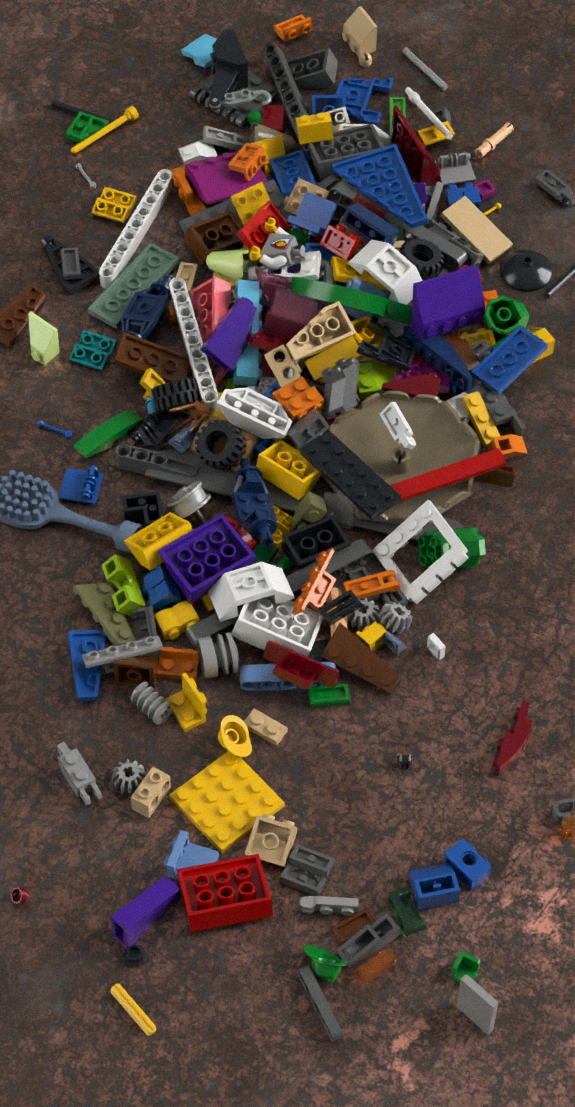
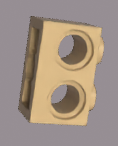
[264,344,302,388]
[131,767,171,818]

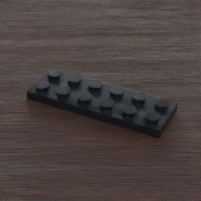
[300,430,401,520]

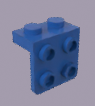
[287,192,337,237]

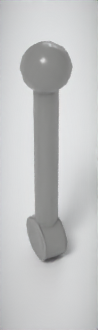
[75,163,96,189]

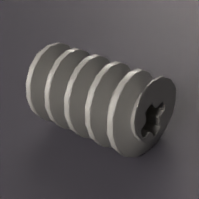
[130,681,172,725]

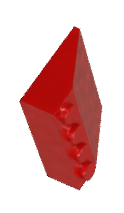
[177,854,273,933]

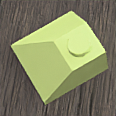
[28,311,60,365]

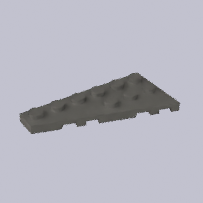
[179,179,292,235]

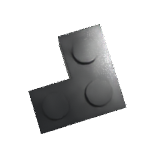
[122,491,164,527]

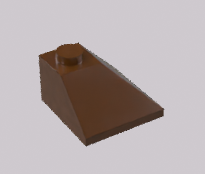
[114,656,158,689]

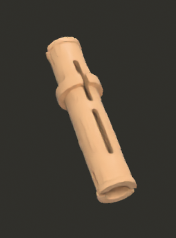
[474,123,514,159]

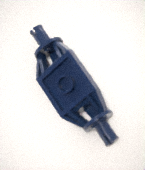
[121,274,173,340]
[231,458,277,547]

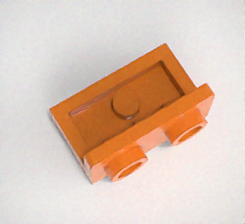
[274,14,312,42]

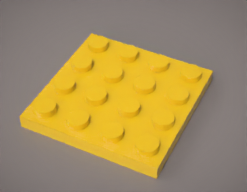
[169,751,285,853]

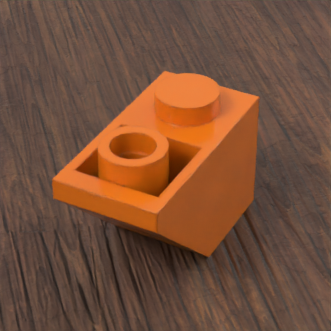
[487,434,528,460]

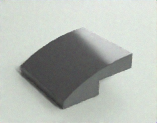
[279,844,335,896]

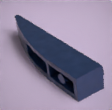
[403,325,472,394]

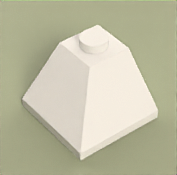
[178,139,217,165]

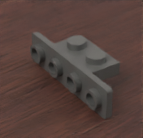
[481,386,526,438]

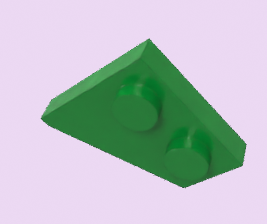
[65,111,109,143]

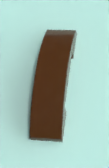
[441,332,480,373]

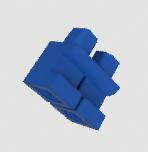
[446,182,482,211]
[140,565,182,612]

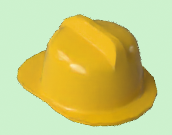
[218,715,252,757]

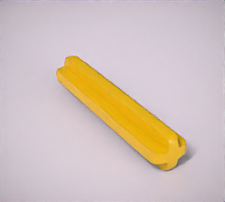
[110,983,156,1036]

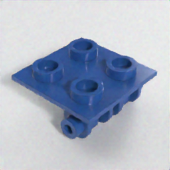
[59,465,104,504]

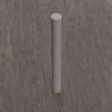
[402,47,448,91]

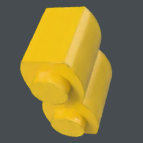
[154,600,199,640]

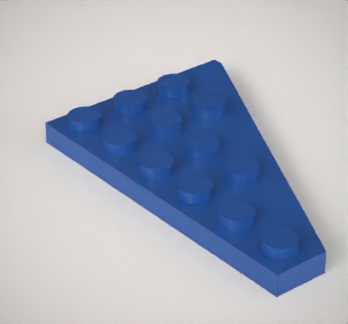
[332,144,429,228]

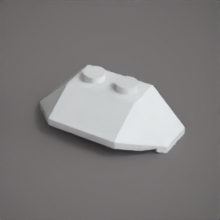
[217,388,292,439]

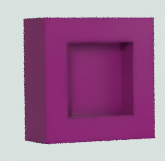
[473,179,497,200]

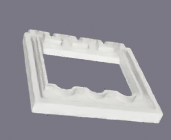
[372,500,468,604]

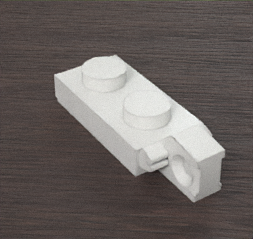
[380,401,416,450]

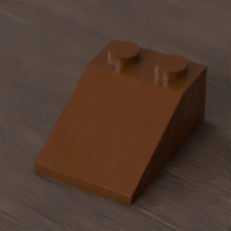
[183,211,243,265]

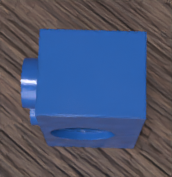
[443,839,491,891]

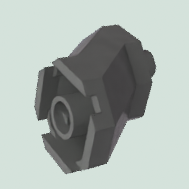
[321,357,360,419]

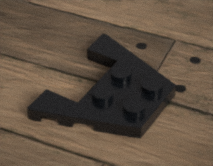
[356,315,417,372]

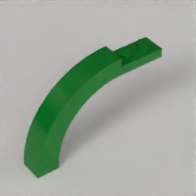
[288,277,412,325]

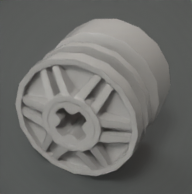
[197,632,239,679]

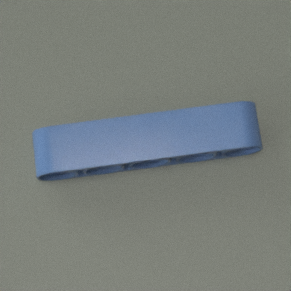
[240,662,337,691]

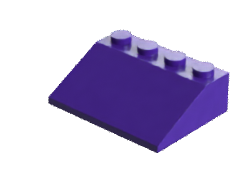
[411,265,485,340]
[158,514,255,604]

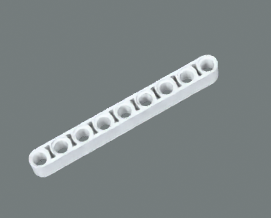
[99,169,173,289]
[169,277,219,413]

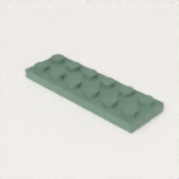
[88,243,180,329]

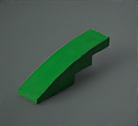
[73,409,143,458]

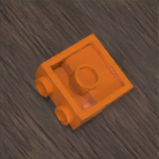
[271,377,325,424]

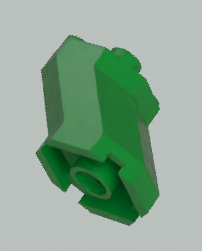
[484,295,530,336]
[417,527,486,569]

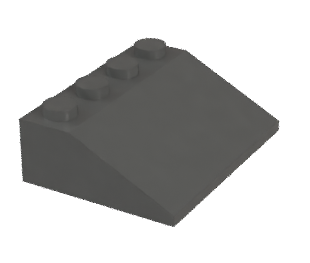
[307,124,384,181]

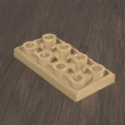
[440,196,513,264]

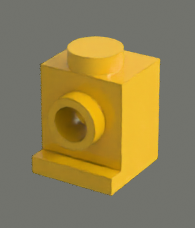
[356,622,386,652]

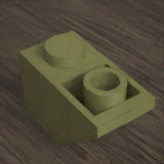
[289,491,327,532]

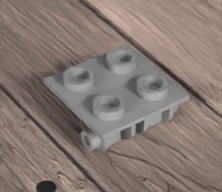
[434,151,476,186]

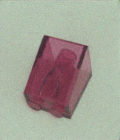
[262,287,320,338]

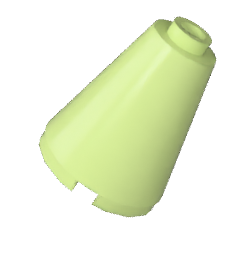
[206,249,257,281]

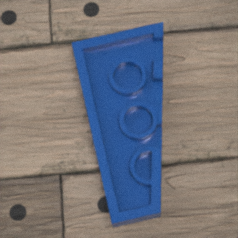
[67,630,106,702]

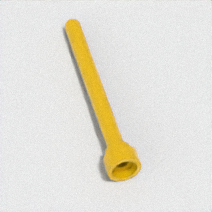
[71,106,139,154]

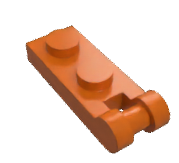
[343,570,400,601]

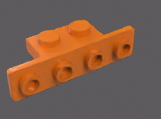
[170,166,207,216]
[292,548,336,615]

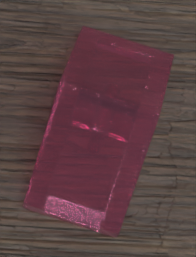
[256,270,292,301]

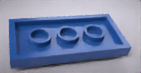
[269,150,316,199]
[471,326,548,395]

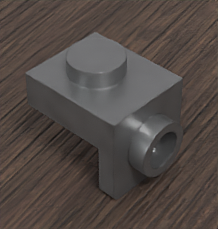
[470,339,494,363]

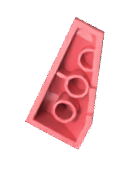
[191,277,231,344]

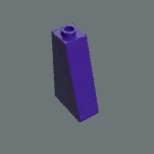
[200,297,257,373]
[111,876,181,948]

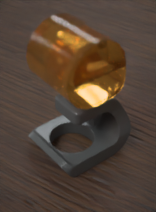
[552,798,575,840]

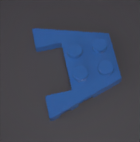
[335,78,393,126]

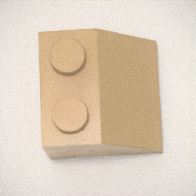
[342,6,377,57]

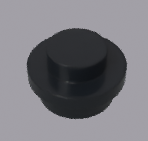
[124,944,145,966]

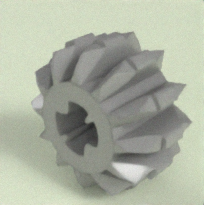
[347,598,379,630]
[378,601,413,635]
[112,759,146,795]

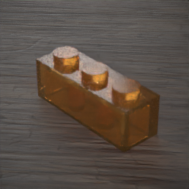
[357,948,397,985]

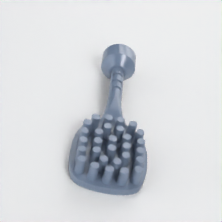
[0,470,143,554]

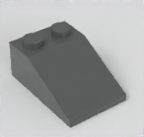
[286,48,338,89]

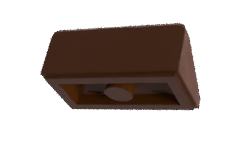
[476,466,516,487]

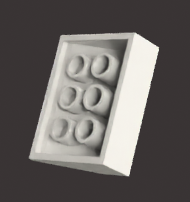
[231,595,323,657]

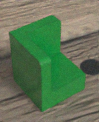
[450,951,481,983]

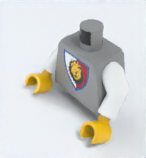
[249,217,305,269]

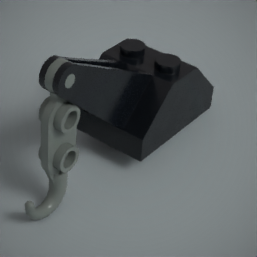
[209,29,271,110]

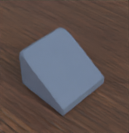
[384,631,407,655]

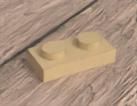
[176,262,198,295]
[244,709,288,746]

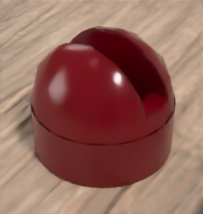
[11,887,29,904]

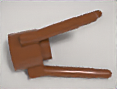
[168,400,210,435]

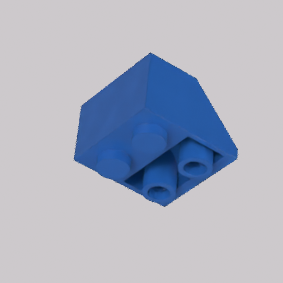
[407,863,460,910]

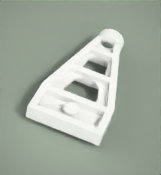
[248,251,322,282]

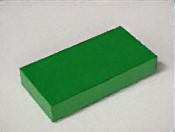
[308,684,350,708]

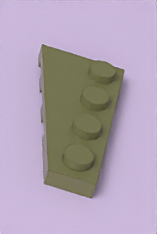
[72,582,136,646]

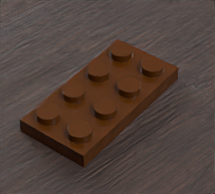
[113,332,190,383]

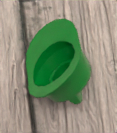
[303,945,348,983]

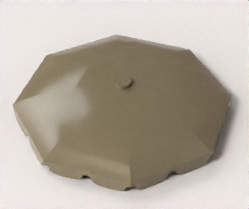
[321,390,480,524]

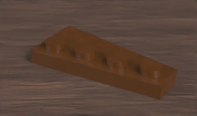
[0,284,46,347]
[321,623,400,694]

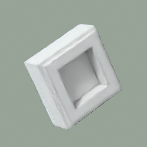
[427,633,446,660]

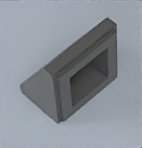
[431,107,451,126]

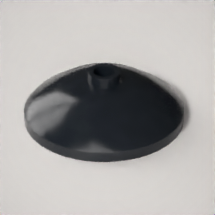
[500,250,553,292]

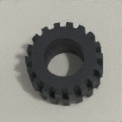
[399,238,444,281]
[151,378,201,413]
[195,420,247,470]

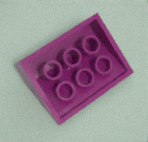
[185,149,268,205]

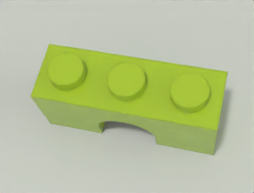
[102,554,146,617]

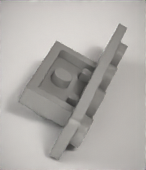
[82,636,163,673]

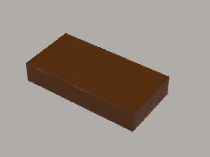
[331,907,376,945]

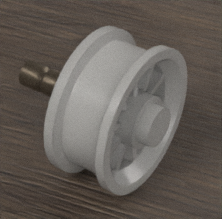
[166,480,211,525]

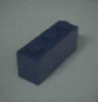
[341,203,400,246]

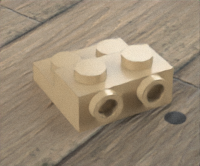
[245,813,298,867]

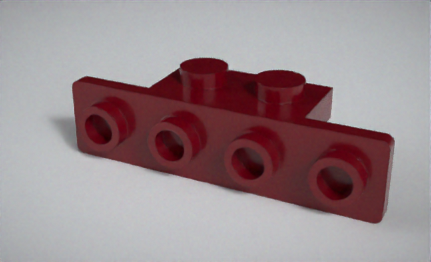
[263,640,339,690]

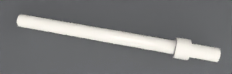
[405,87,453,139]

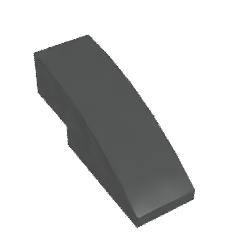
[336,913,403,967]

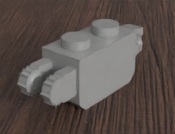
[57,742,102,805]

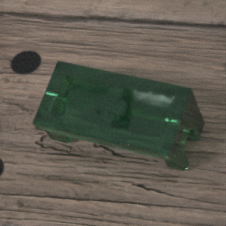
[388,887,426,937]

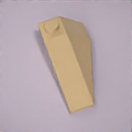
[286,301,357,361]

